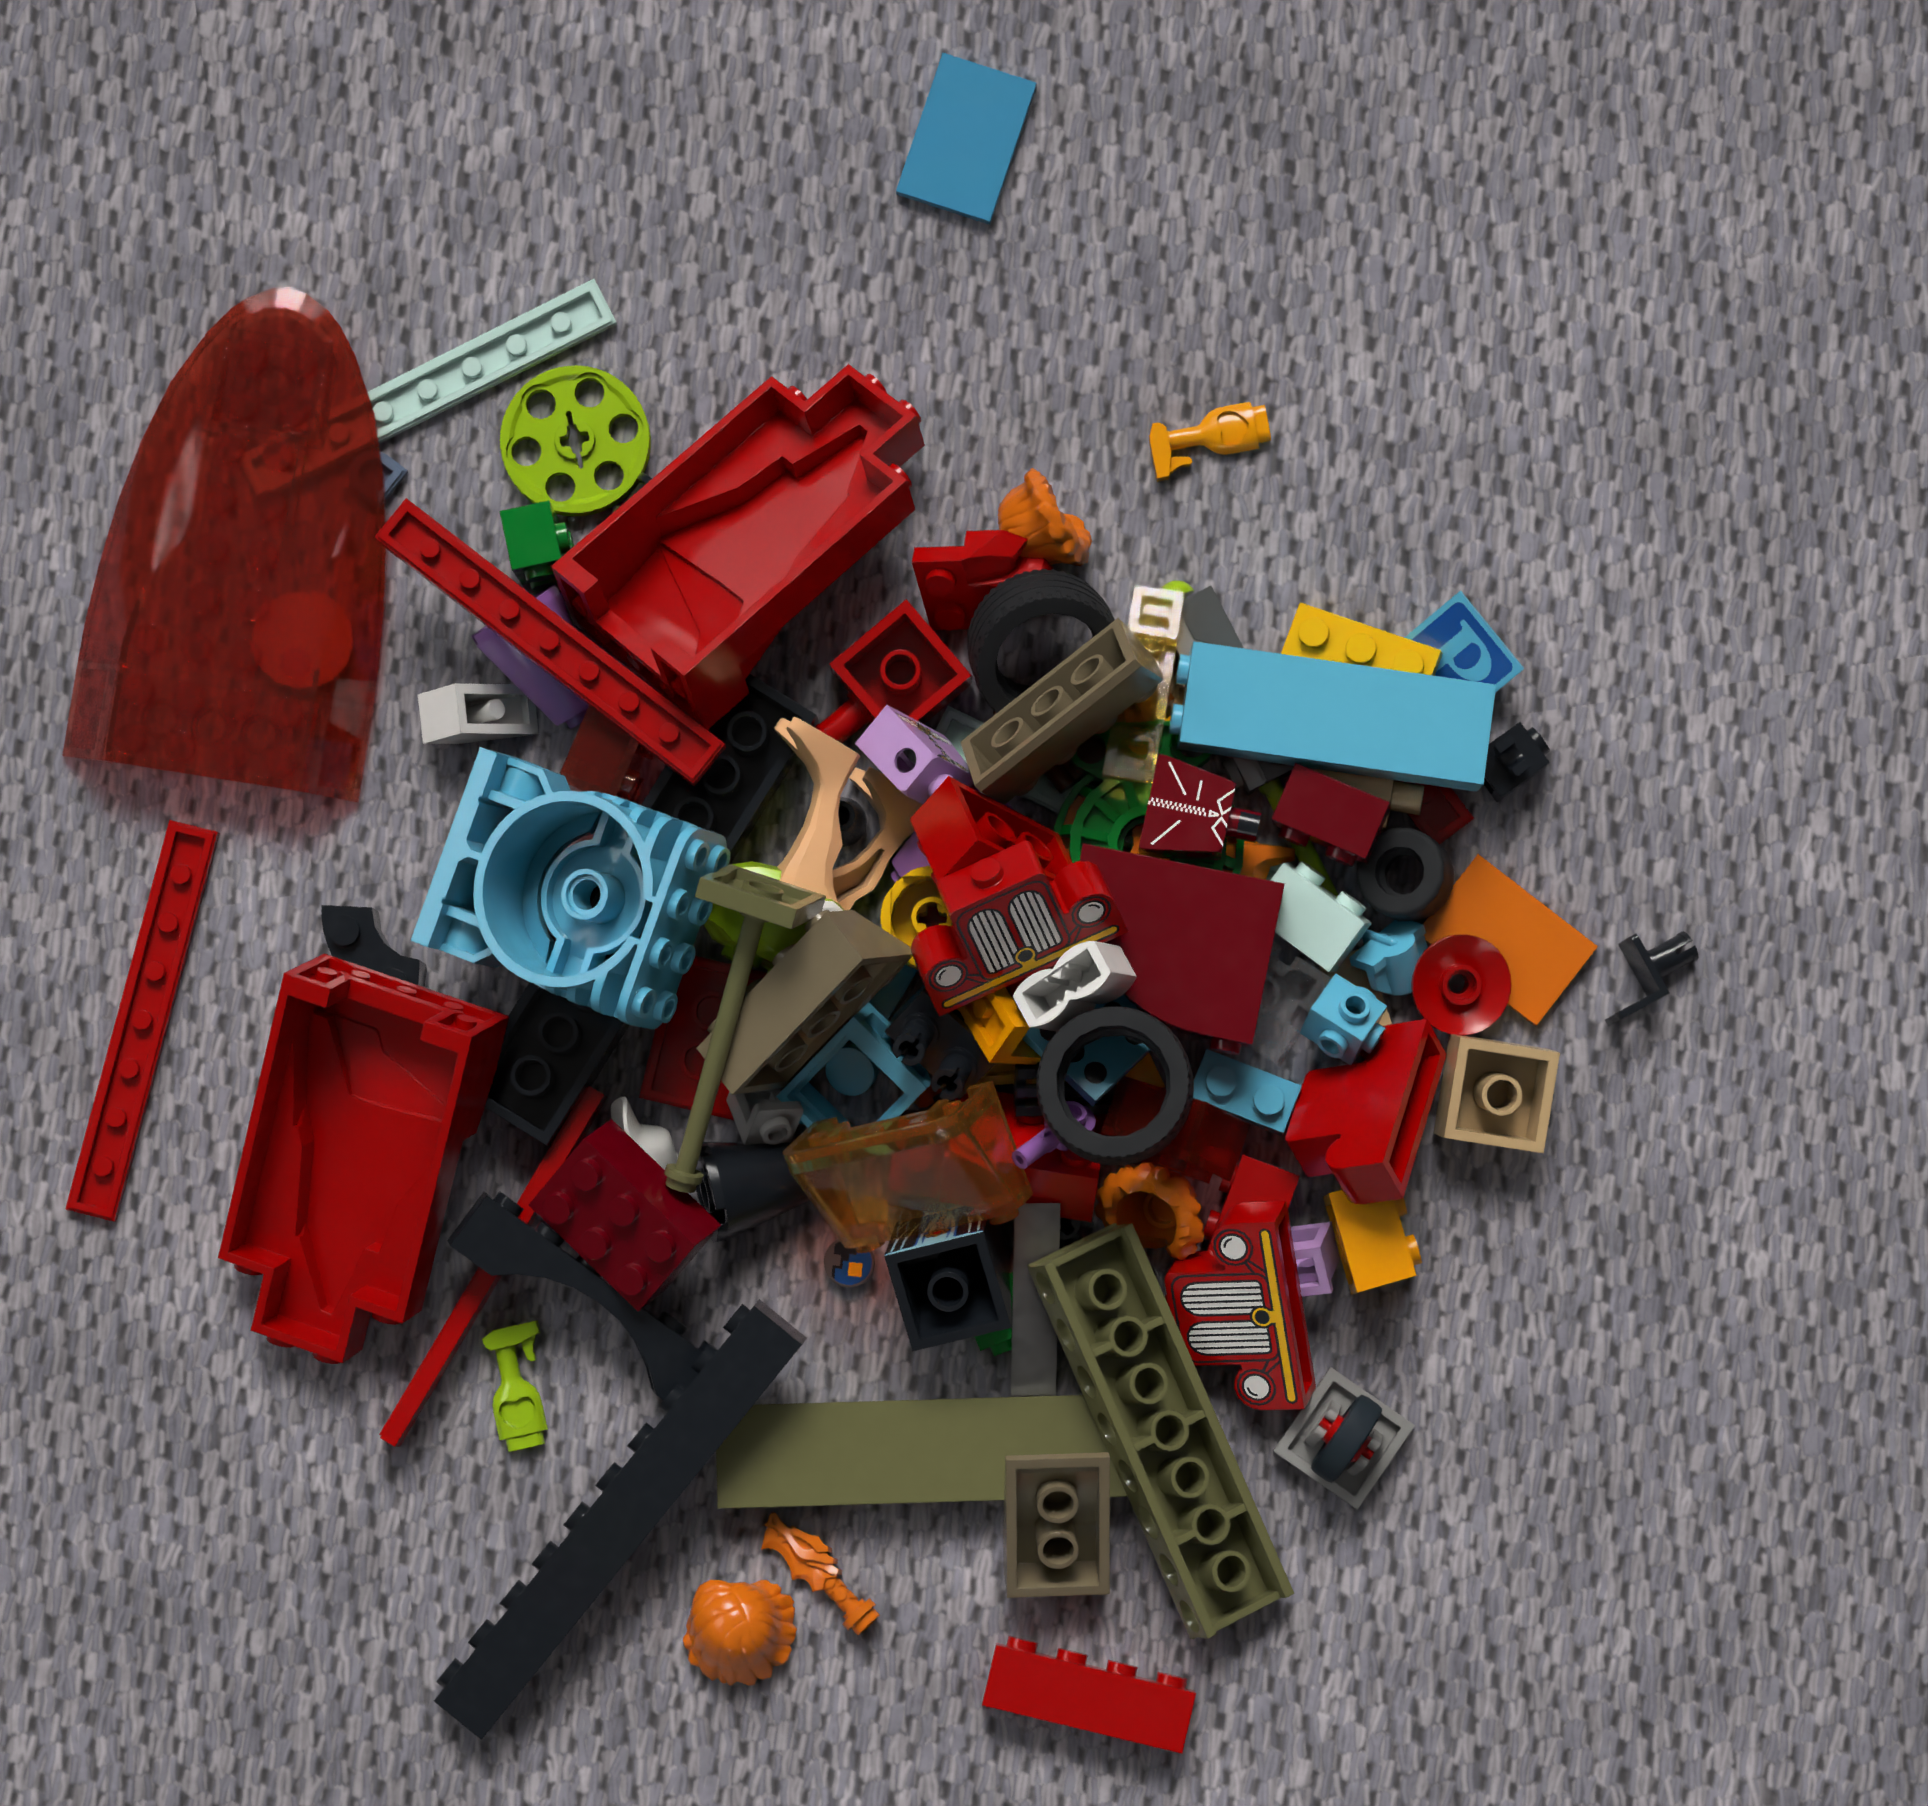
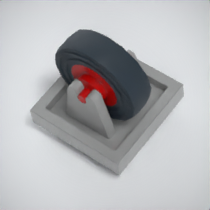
[1273,1367,1415,1510]

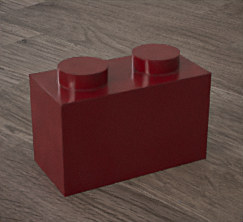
[1272,763,1391,867]

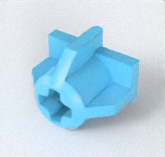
[1349,920,1428,996]

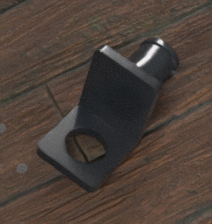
[1605,931,1699,1027]

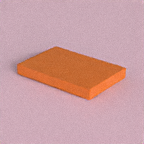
[1423,854,1598,1027]

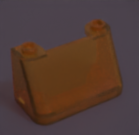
[783,1081,1033,1253]

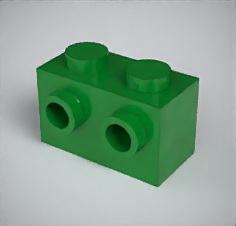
[500,500,574,590]

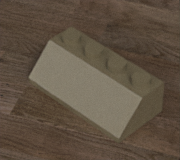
[960,617,1164,804]
[697,910,913,1095]

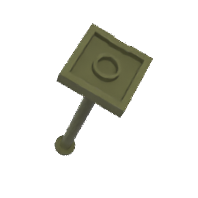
[664,864,826,1193]

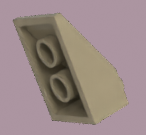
[1003,1452,1110,1598]

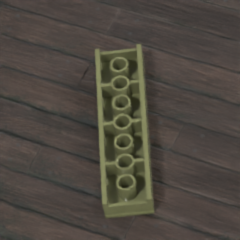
[1026,1223,1294,1639]
[716,1395,1127,1509]

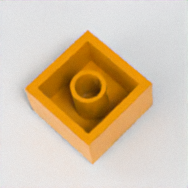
[1323,1190,1422,1294]

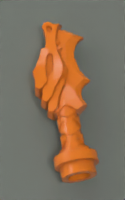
[761,1511,880,1636]

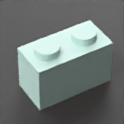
[1270,861,1372,972]

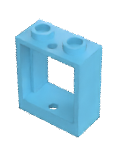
[776,1002,931,1168]

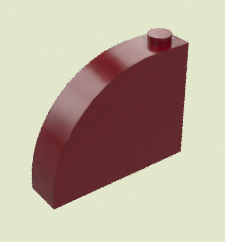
[1080,843,1285,1055]

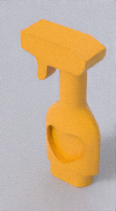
[1149,402,1271,482]

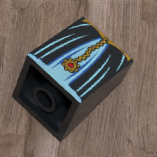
[884,1203,1012,1352]

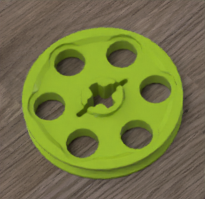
[500,365,651,517]

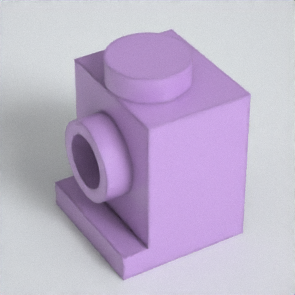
[1291,1221,1340,1297]

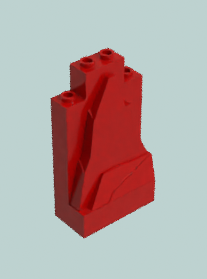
[551,364,925,730]
[218,953,509,1364]

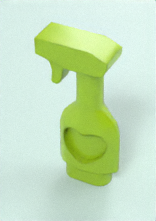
[482,1320,548,1452]

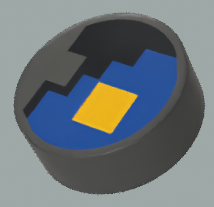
[824,1237,875,1288]

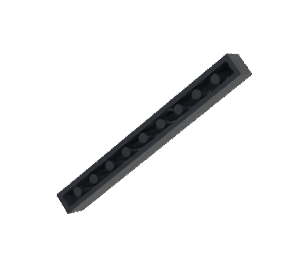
[434,1299,807,1740]

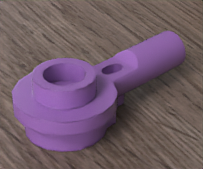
[1012,1101,1096,1169]

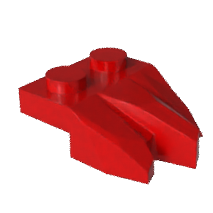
[912,530,1053,630]

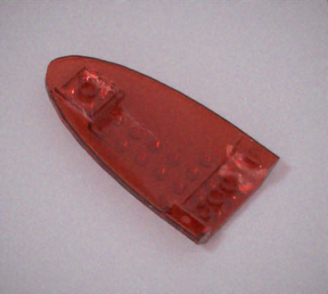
[62,287,388,803]

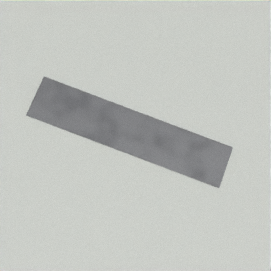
[1010,1203,1061,1396]

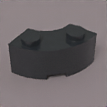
[321,905,426,987]

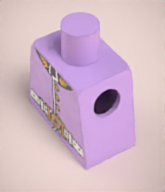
[855,705,973,804]

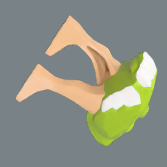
[703,717,923,987]

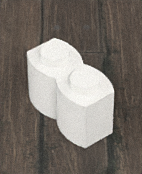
[1013,941,1137,1031]

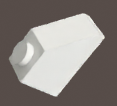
[418,683,539,744]

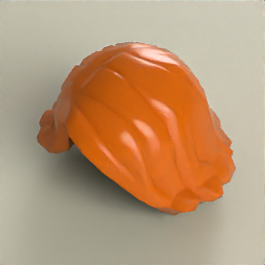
[998,468,1092,566]
[1095,1162,1204,1260]
[683,1579,797,1686]

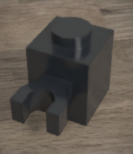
[1484,722,1550,802]

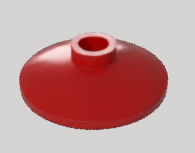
[1411,934,1512,1036]

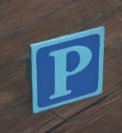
[1404,591,1525,693]

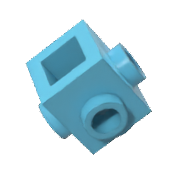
[1300,973,1387,1065]

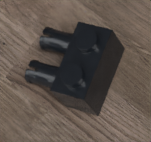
[884,984,996,1100]

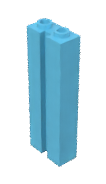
[1169,641,1496,792]

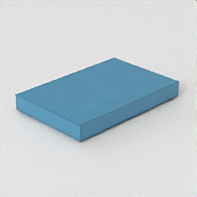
[896,53,1037,225]

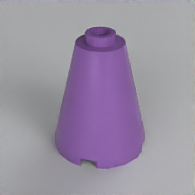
[471,585,595,729]

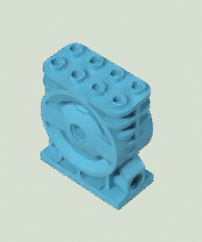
[411,747,730,1029]

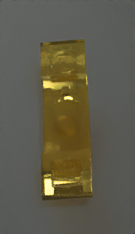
[1102,585,1185,785]

